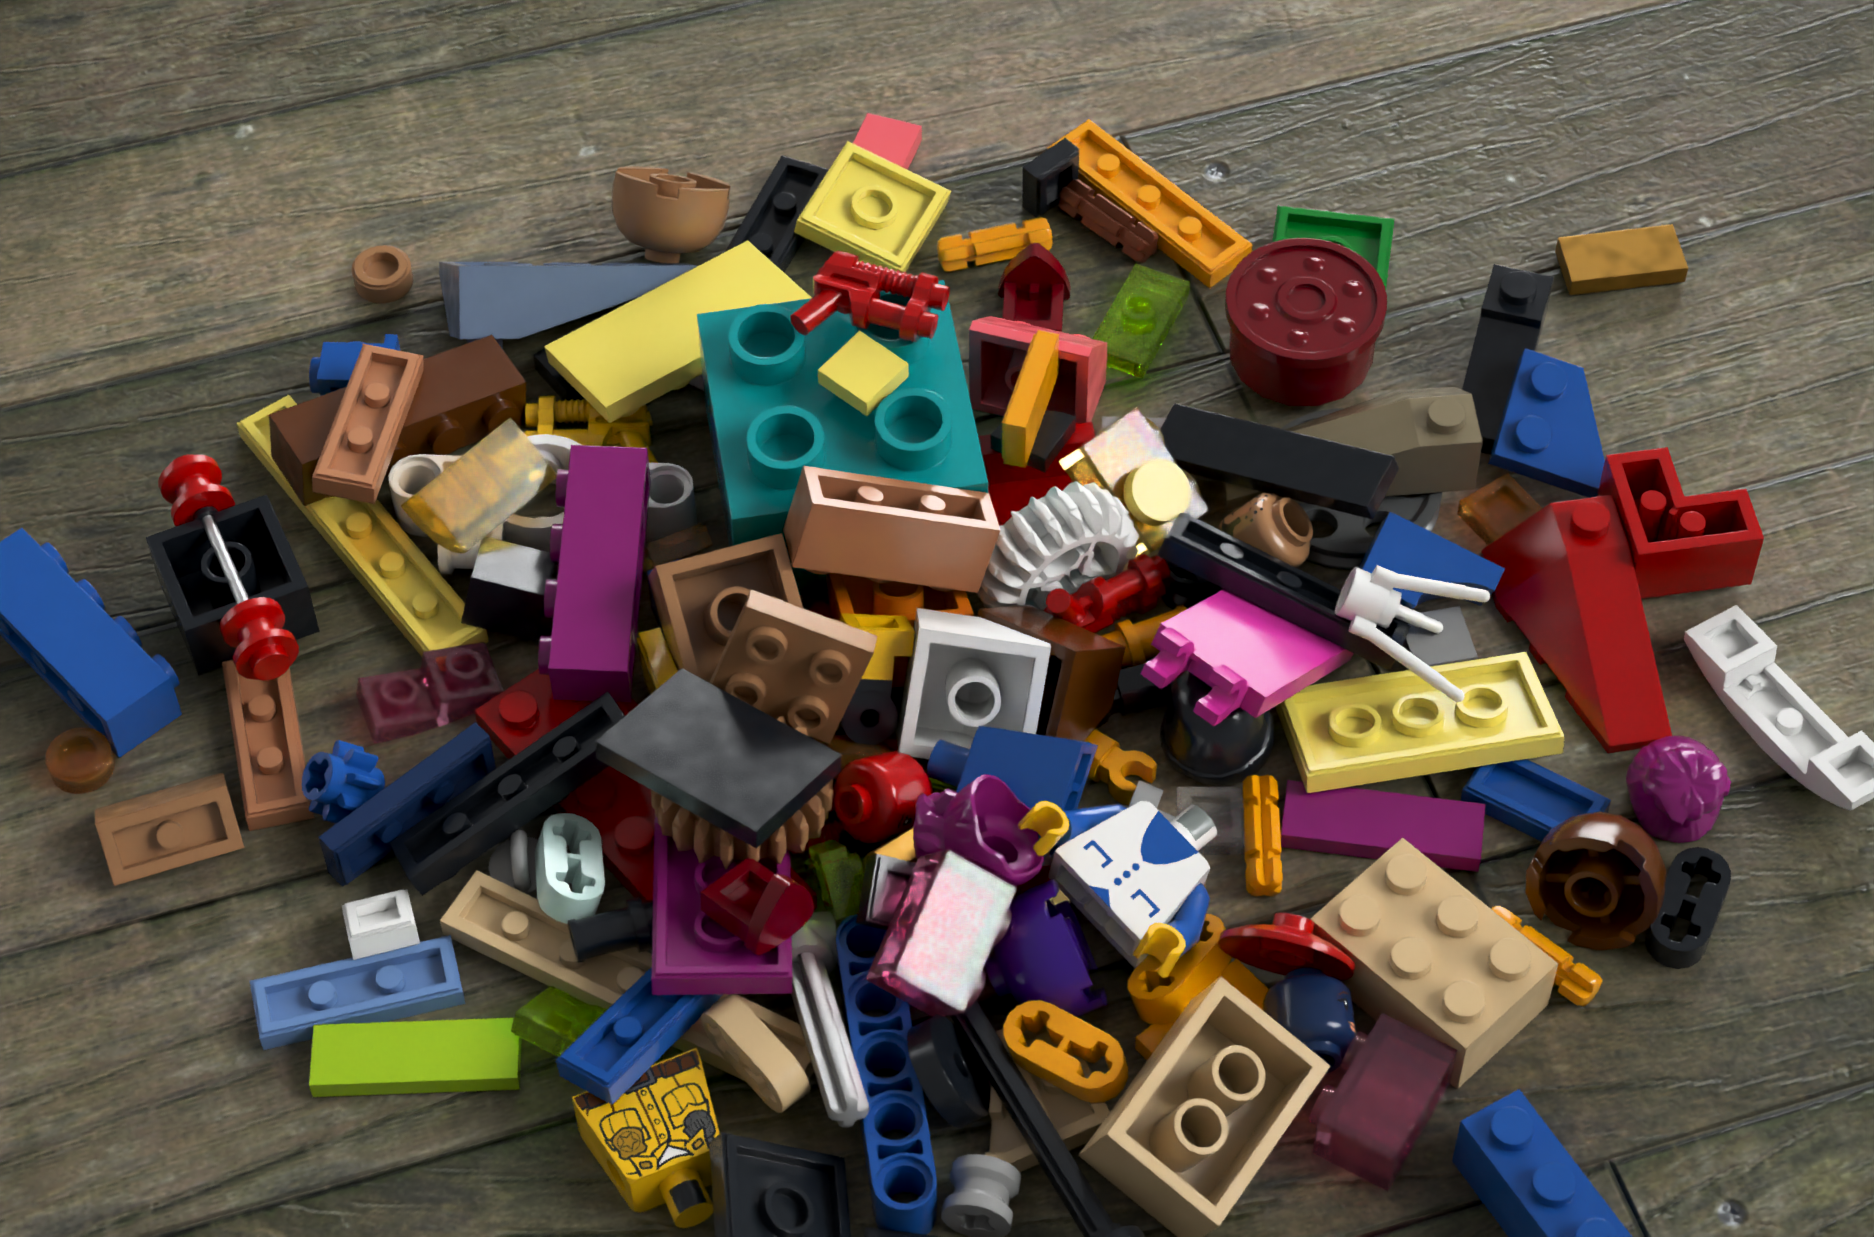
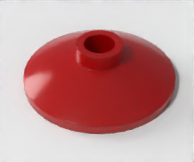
[1218,913,1355,981]

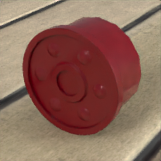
[1225,238,1387,406]

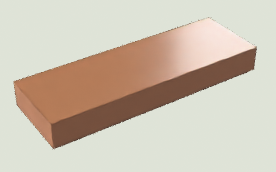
[312,344,424,504]
[222,660,315,831]

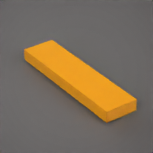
[1047,119,1253,288]

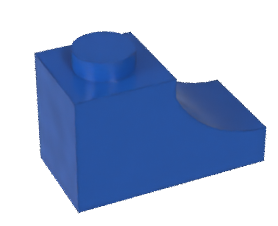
[1359,512,1505,609]

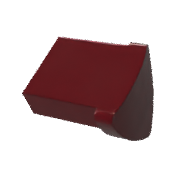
[998,243,1071,332]
[701,857,814,956]

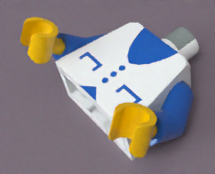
[1018,801,1217,978]

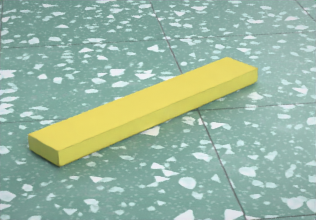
[237,395,489,673]

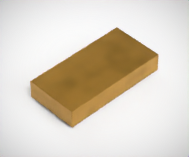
[1555,224,1688,295]

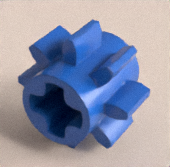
[302,740,385,824]

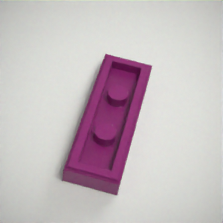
[1281,780,1485,872]

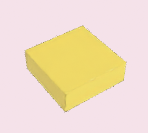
[818,330,909,416]

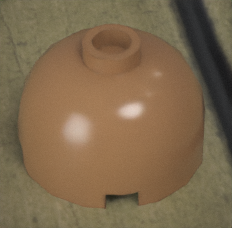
[612,166,730,264]

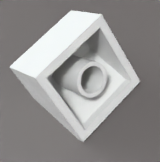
[896,608,1051,759]

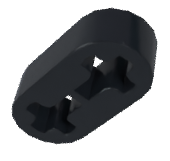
[1645,847,1731,969]

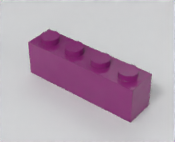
[538,445,651,703]

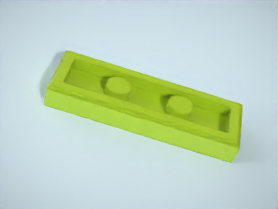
[309,1017,522,1097]

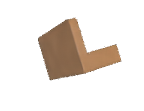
[95,773,244,886]

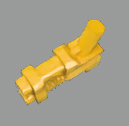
[524,396,658,463]

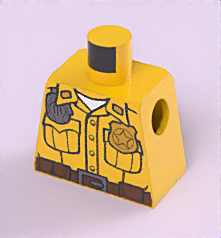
[572,1048,720,1228]

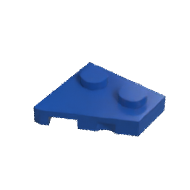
[1488,348,1605,498]

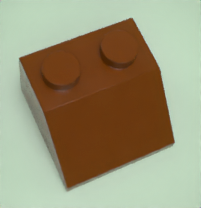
[977,605,1126,741]

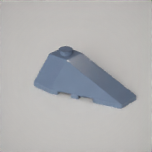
[439,262,697,349]

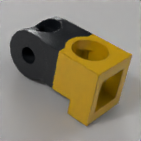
[840,613,915,746]

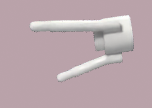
[1335,565,1490,702]

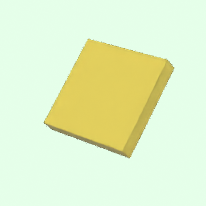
[794,141,951,273]

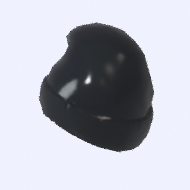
[1160,670,1274,785]

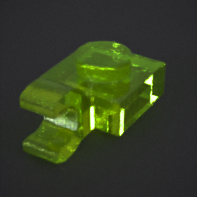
[803,839,864,919]

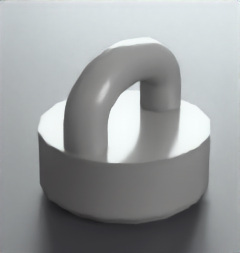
[488,829,538,899]

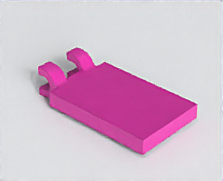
[1140,589,1354,726]

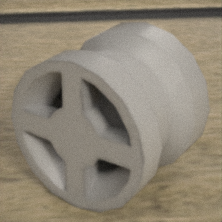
[941,1154,1021,1237]

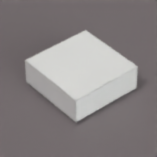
[341,889,420,960]

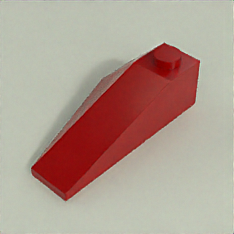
[1480,495,1672,753]

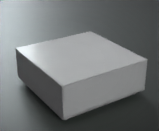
[1402,606,1478,666]

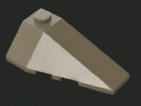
[1223,387,1483,508]

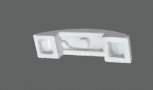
[1684,605,1874,811]

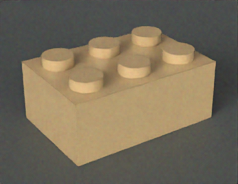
[1310,838,1558,1089]
[1078,977,1330,1237]

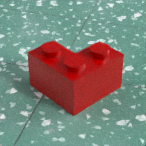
[1597,447,1764,599]

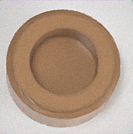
[352,245,413,303]

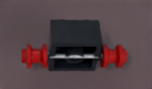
[145,455,320,681]

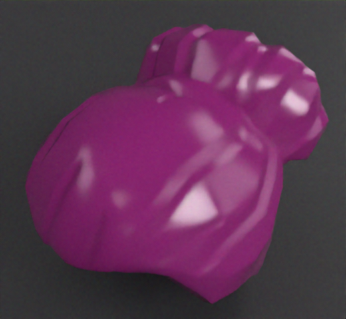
[1626,736,1731,843]
[913,774,1044,887]

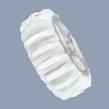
[977,481,1139,611]

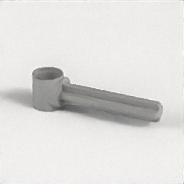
[791,911,869,1128]

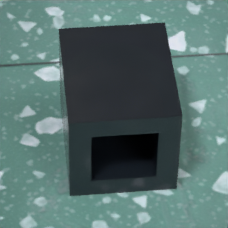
[461,536,555,641]

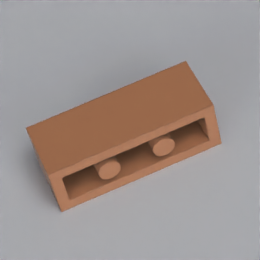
[783,466,1000,593]

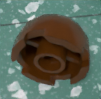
[1525,812,1666,951]

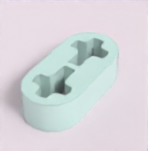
[534,813,605,924]

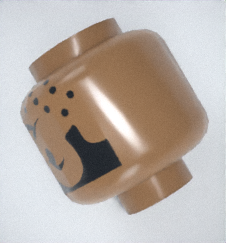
[1219,493,1313,568]

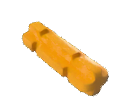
[937,217,1053,272]
[1242,774,1283,897]
[1491,905,1603,1007]

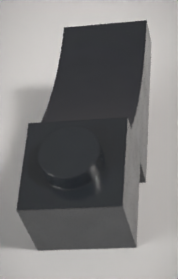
[1462,264,1553,455]

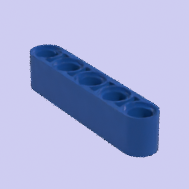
[836,912,937,1235]

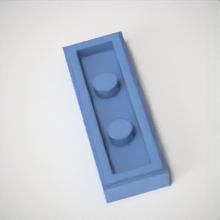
[250,935,466,1050]

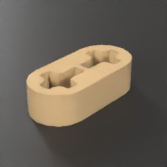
[701,994,810,1113]

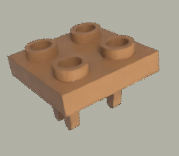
[710,589,877,744]

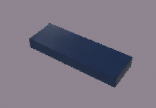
[318,722,496,887]

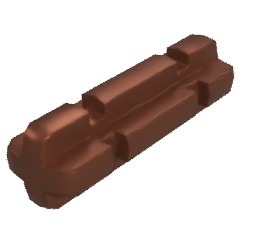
[1058,179,1159,263]

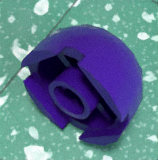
[984,879,1108,1017]

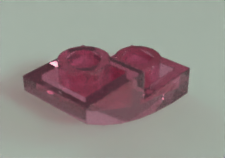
[356,642,504,743]

